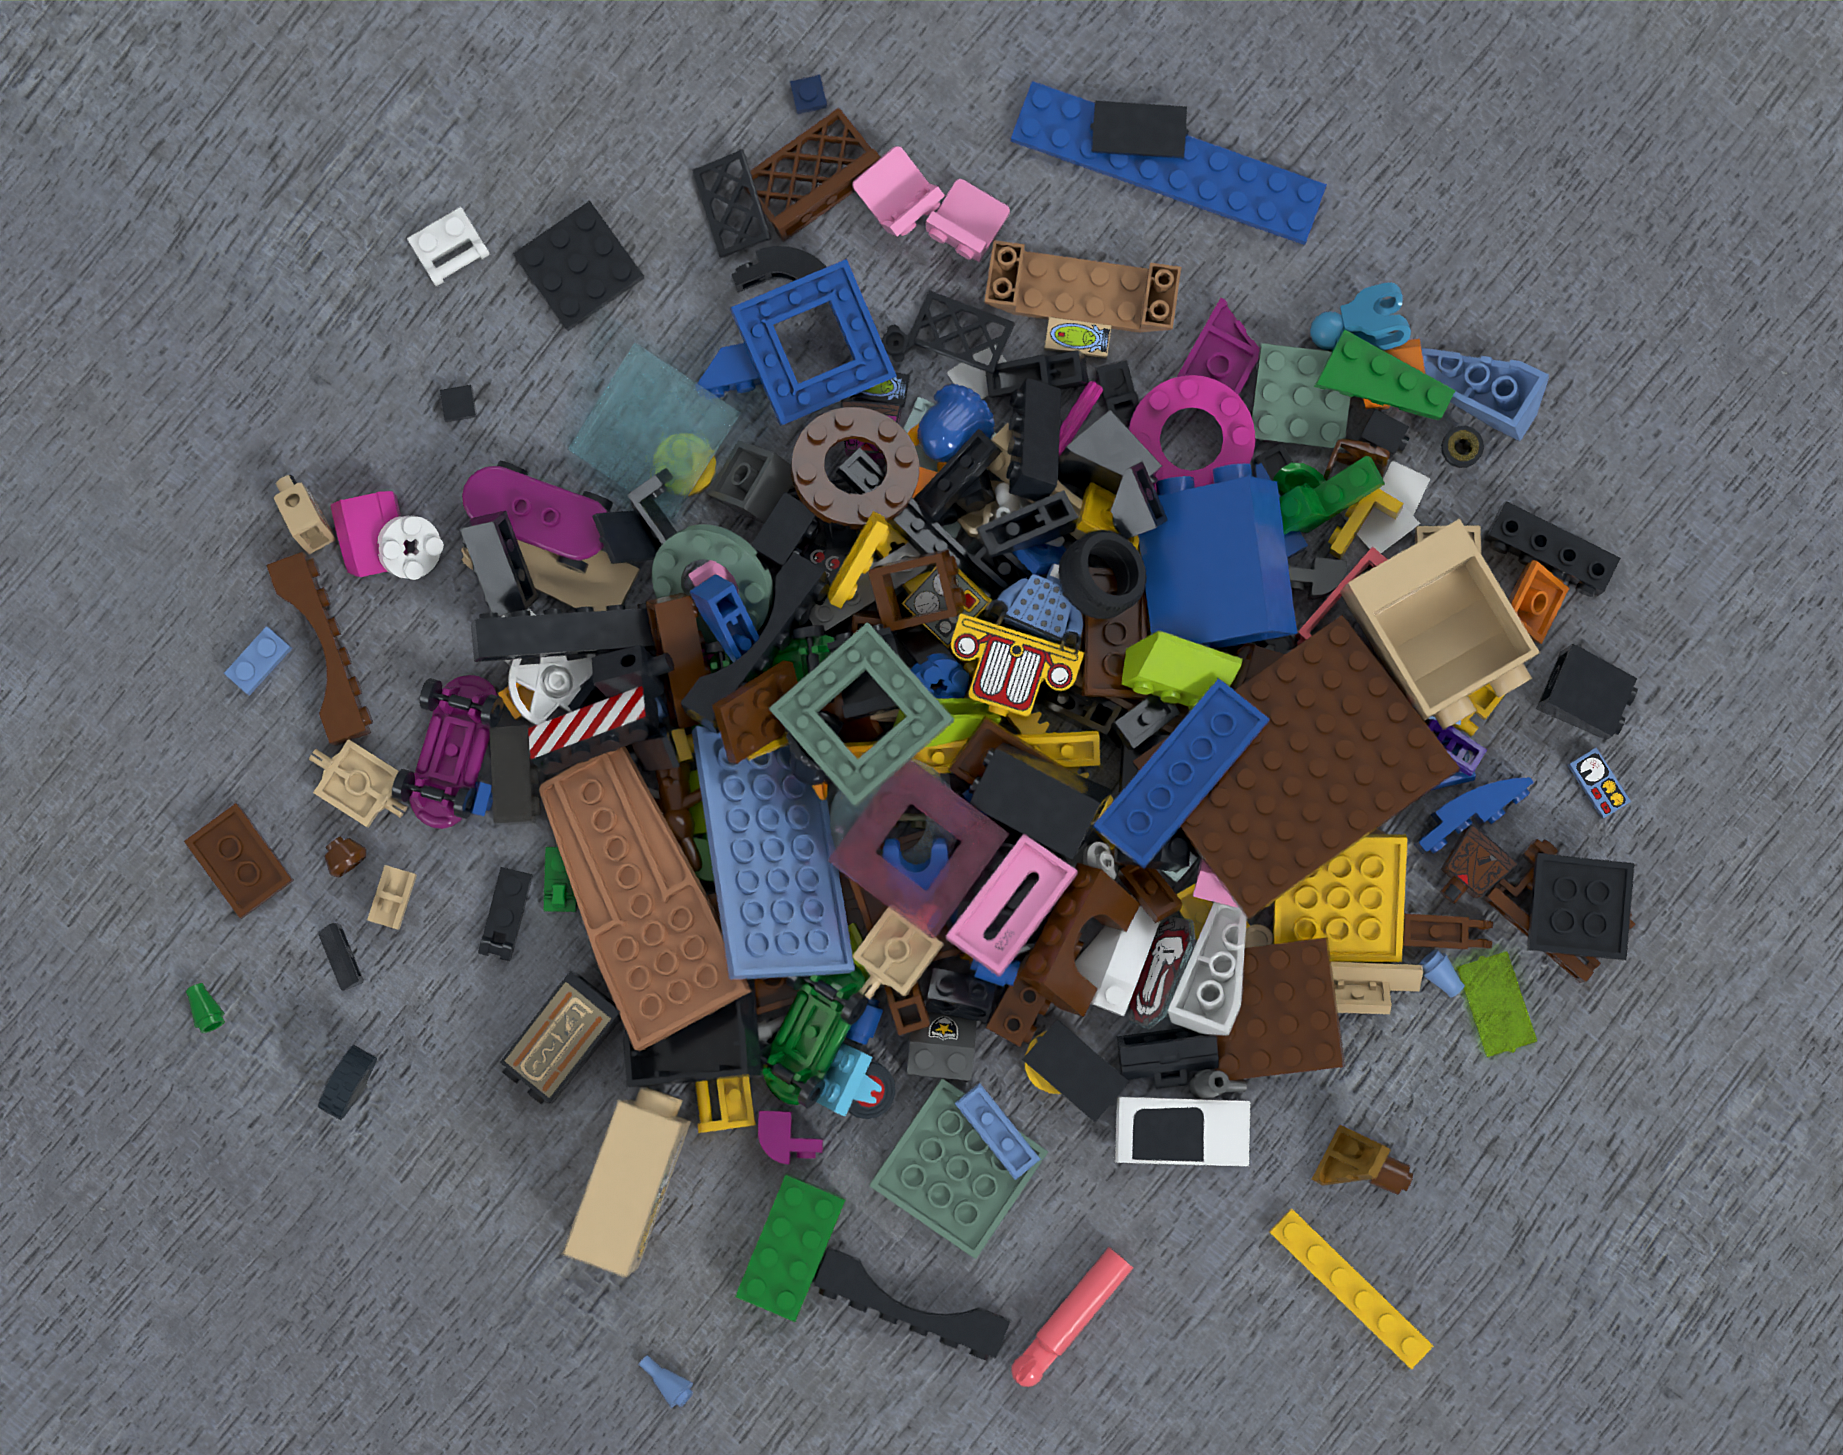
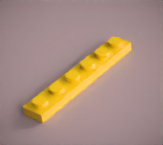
[1269,1208,1433,1370]

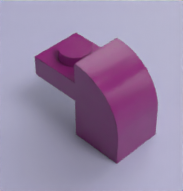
[758,1110,824,1164]

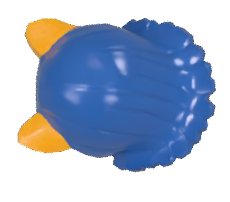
[907,384,995,472]

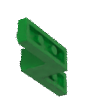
[1279,456,1385,535]

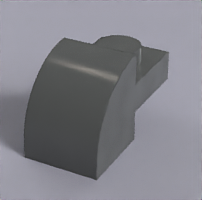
[1288,557,1347,600]

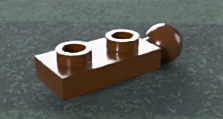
[1110,847,1183,924]

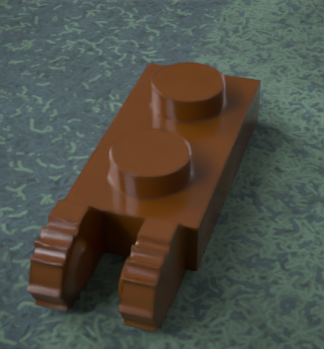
[1403,914,1493,950]

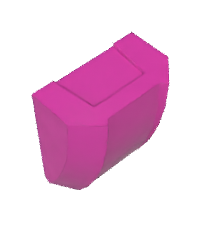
[330,491,408,577]

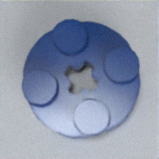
[910,653,969,698]

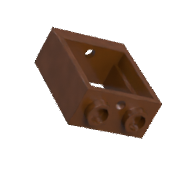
[868,549,966,631]

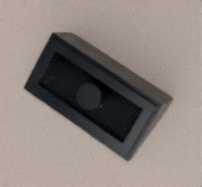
[319,923,364,991]

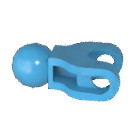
[1310,282,1411,351]

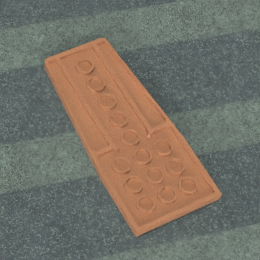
[539,746,751,1051]

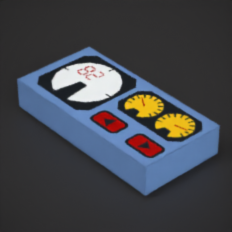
[1568,747,1631,819]

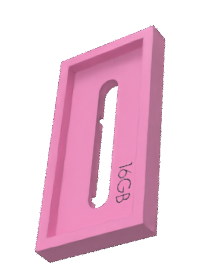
[946,834,1077,977]

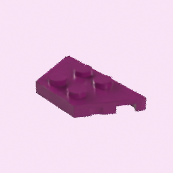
[1177,297,1260,408]

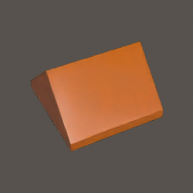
[1508,560,1569,644]

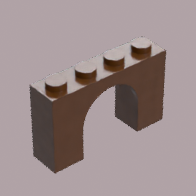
[1020,862,1140,1017]

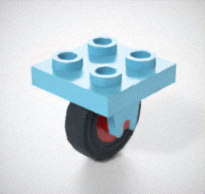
[817,1043,896,1119]

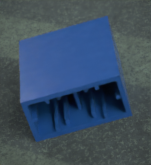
[1138,463,1297,649]

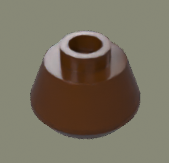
[324,836,366,878]

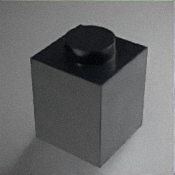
[1358,409,1410,460]

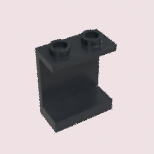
[827,624,900,722]

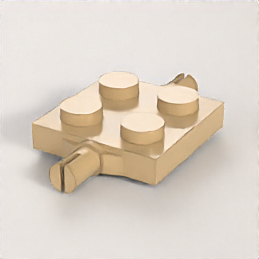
[309,739,407,828]
[852,902,944,999]

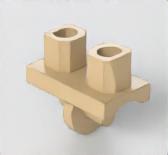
[367,865,417,930]

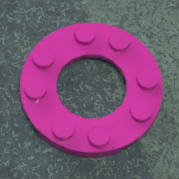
[1129,375,1255,492]

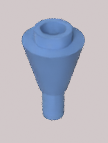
[639,1355,693,1408]

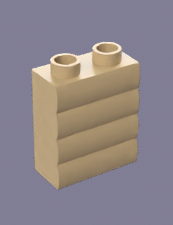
[1340,519,1540,730]

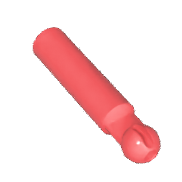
[1011,1247,1133,1387]

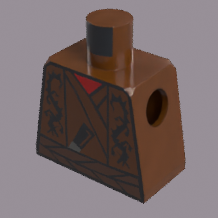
[1440,824,1519,904]

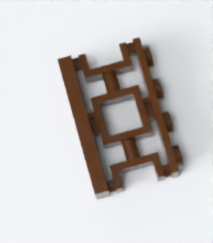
[1482,839,1635,983]

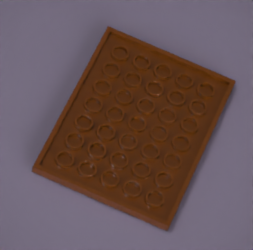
[1133,615,1460,920]

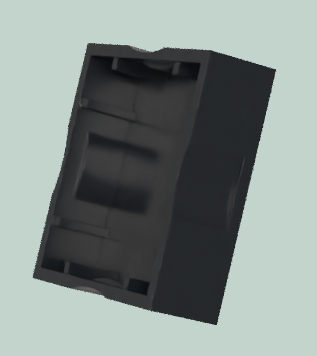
[623,978,762,1087]

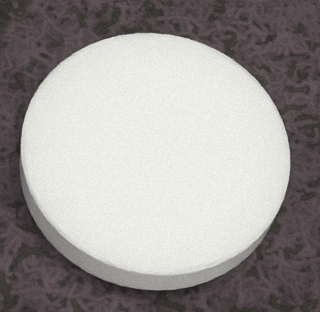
[1083,842,1118,880]

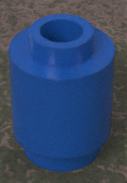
[970,958,1020,987]
[846,997,884,1045]

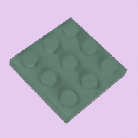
[1251,343,1350,449]

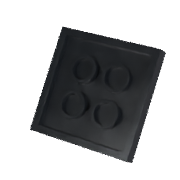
[513,200,645,331]
[1527,853,1635,961]

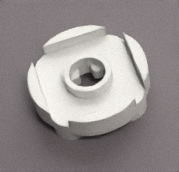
[377,515,444,580]

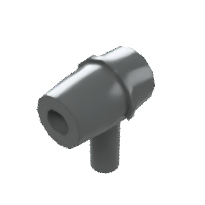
[1189,1069,1247,1100]

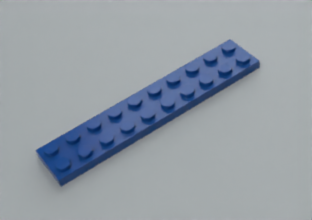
[1011,81,1327,245]

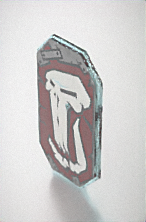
[1128,915,1196,1030]

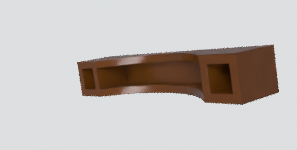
[266,552,373,746]
[840,836,930,1035]

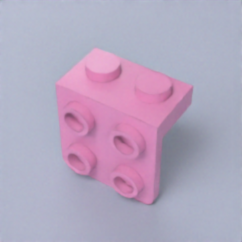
[852,146,945,237]
[926,179,1010,263]

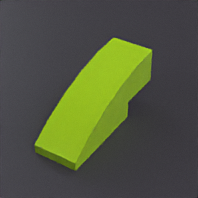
[892,698,1001,748]

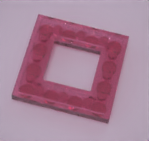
[827,759,1009,939]

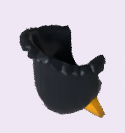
[785,710,844,800]

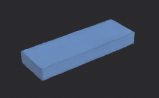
[954,1083,1041,1180]

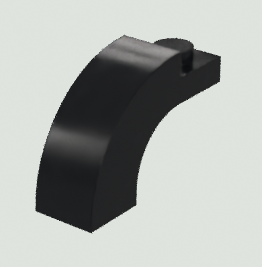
[731,246,826,293]

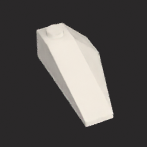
[1075,894,1160,1016]
[1168,902,1247,1035]

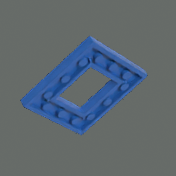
[730,259,897,426]

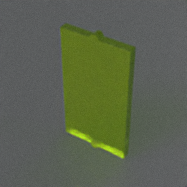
[1456,951,1537,1057]

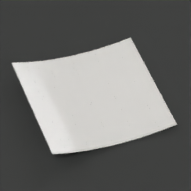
[1341,479,1420,553]

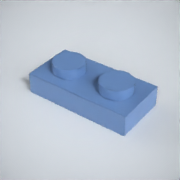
[224,626,292,695]

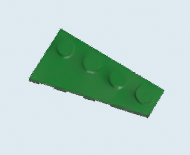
[1314,330,1456,420]

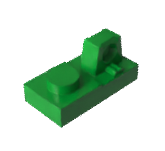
[543,847,577,912]

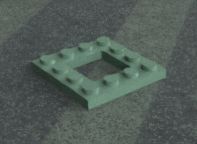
[769,622,955,807]

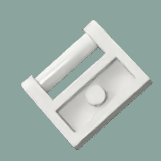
[407,207,490,287]

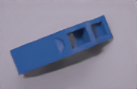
[1414,777,1534,854]

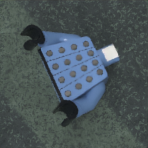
[985,564,1083,655]

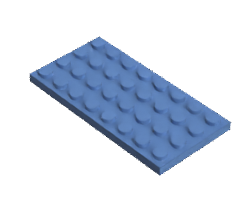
[692,726,855,980]

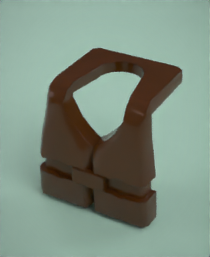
[1323,439,1390,481]

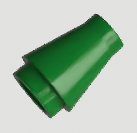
[185,983,225,1033]

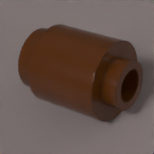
[1369,1156,1413,1195]

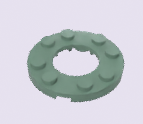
[652,524,774,643]

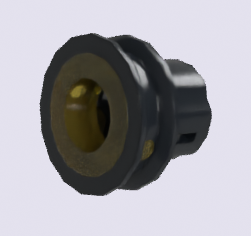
[1441,426,1484,468]

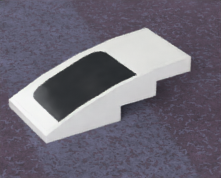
[1115,1097,1250,1166]

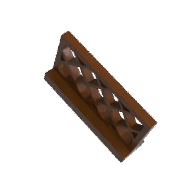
[739,108,881,242]

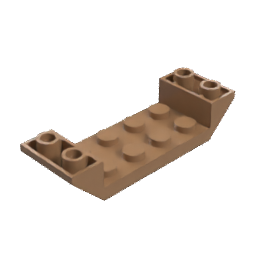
[984,240,1181,333]

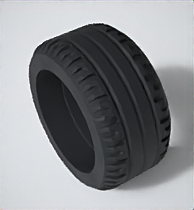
[1059,530,1147,619]

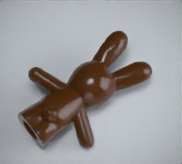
[653,762,702,872]

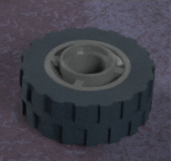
[318,1045,377,1120]

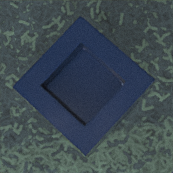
[790,75,827,115]

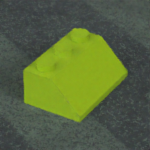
[1122,631,1242,710]

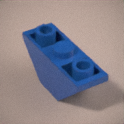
[697,343,762,400]

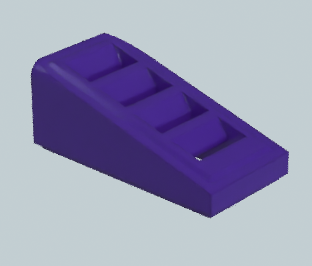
[1426,719,1487,776]

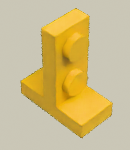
[1328,489,1404,560]

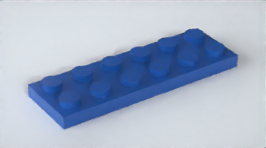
[1093,678,1269,869]

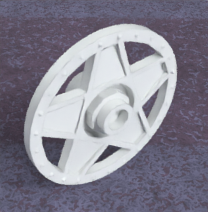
[508,654,595,725]

